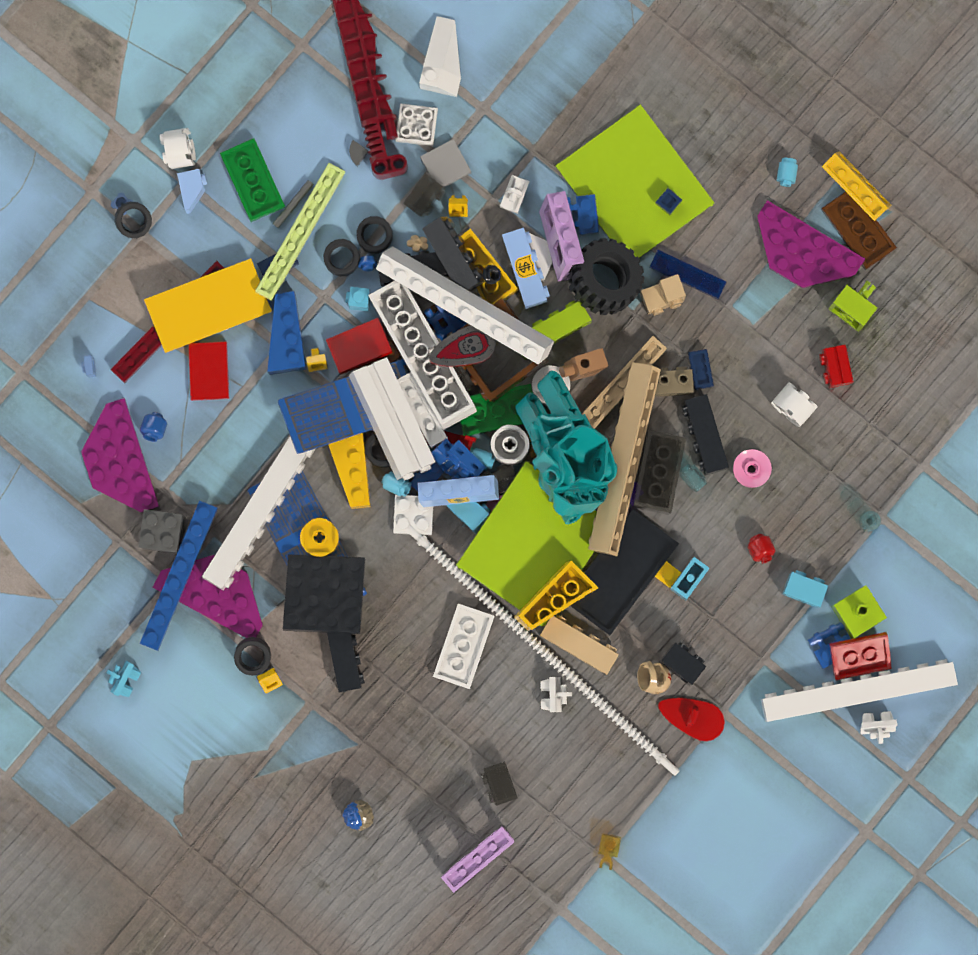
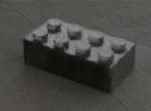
[631,430,686,515]

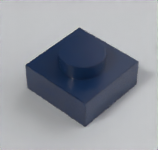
[655,188,682,215]

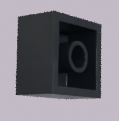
[659,642,706,686]

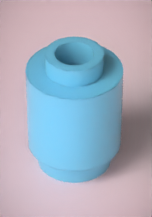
[776,158,798,187]
[470,447,495,471]
[382,471,411,497]

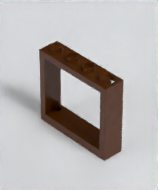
[459,298,549,402]

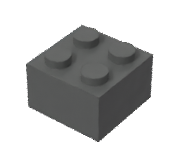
[138,509,185,554]

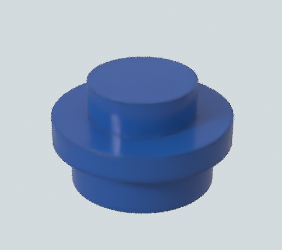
[358,256,377,272]

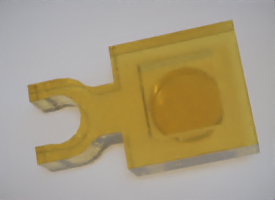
[598,833,621,870]

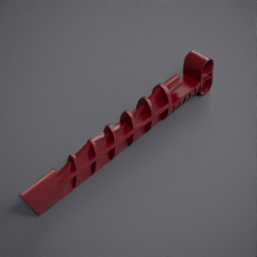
[332,0,408,180]

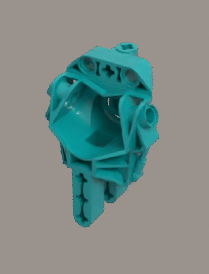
[516,371,617,525]

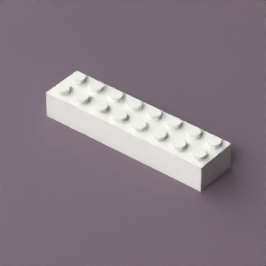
[368,281,477,430]

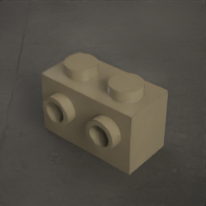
[655,367,694,397]

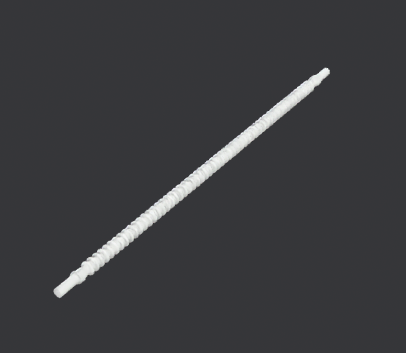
[405,524,680,776]

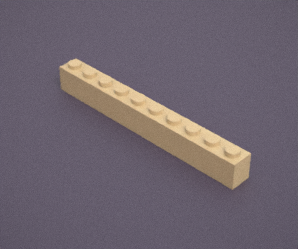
[589,362,661,556]

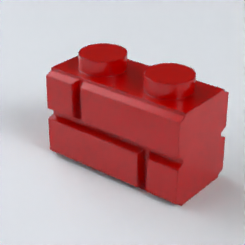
[819,345,854,388]

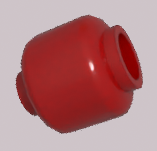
[747,534,776,564]

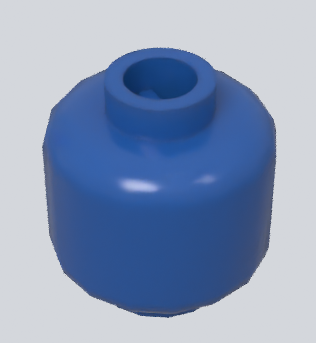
[140,412,167,442]

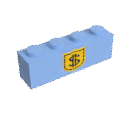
[502,228,550,309]
[418,475,499,507]

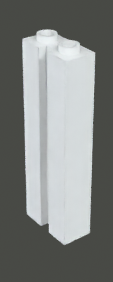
[349,358,435,481]

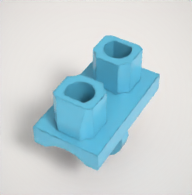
[106,661,141,697]

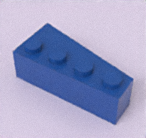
[267,291,307,375]

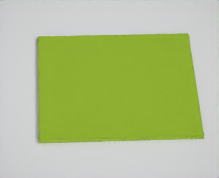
[555,104,714,258]
[456,461,597,627]

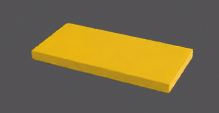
[144,258,272,353]

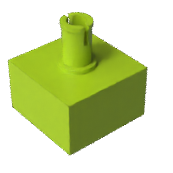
[828,281,877,332]
[831,585,887,639]

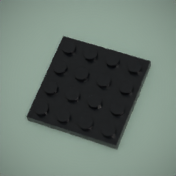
[283,554,366,634]

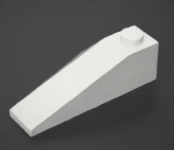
[419,16,461,97]

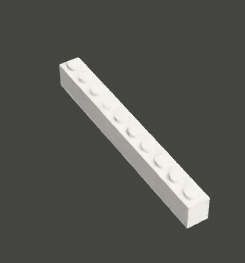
[376,246,554,364]
[202,437,315,591]
[761,659,958,722]

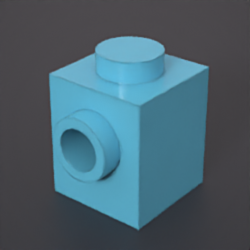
[346,287,371,311]

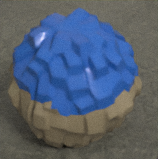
[342,800,374,831]

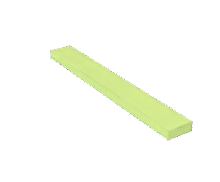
[255,163,345,301]

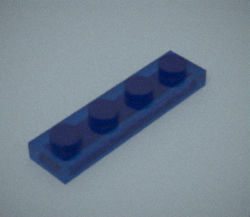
[649,250,726,300]

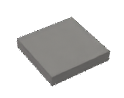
[420,139,471,190]

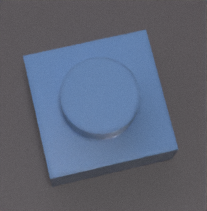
[81,355,96,378]

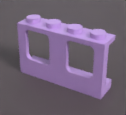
[539,191,584,281]
[441,826,514,893]

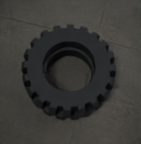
[567,238,644,315]

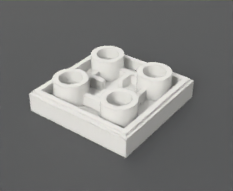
[396,104,438,146]

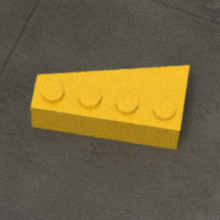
[461,229,519,305]
[328,433,371,509]
[514,561,598,631]

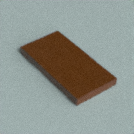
[821,191,897,270]

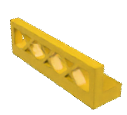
[822,151,892,221]

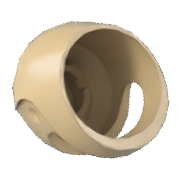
[637,661,671,694]

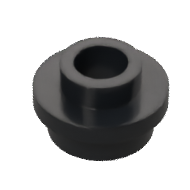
[483,265,501,284]

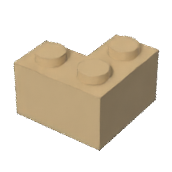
[640,274,686,316]

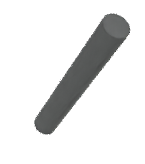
[273,180,314,228]

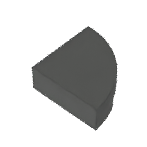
[349,140,368,167]

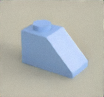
[177,169,207,214]

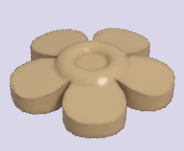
[407,235,428,252]

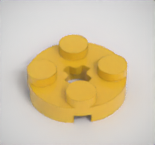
[300,518,339,557]

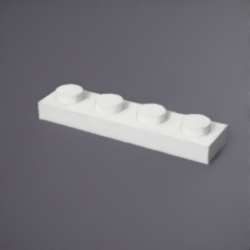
[397,372,448,449]

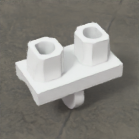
[500,175,530,214]
[541,677,572,712]
[860,711,897,744]

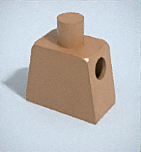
[559,348,609,381]

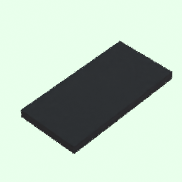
[570,509,679,636]

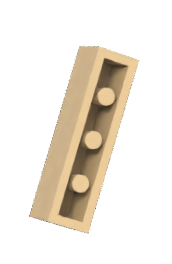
[540,614,619,675]

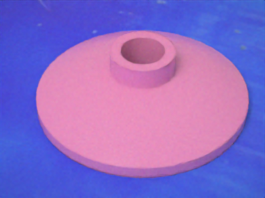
[733,449,772,488]

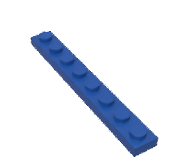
[140,501,218,651]

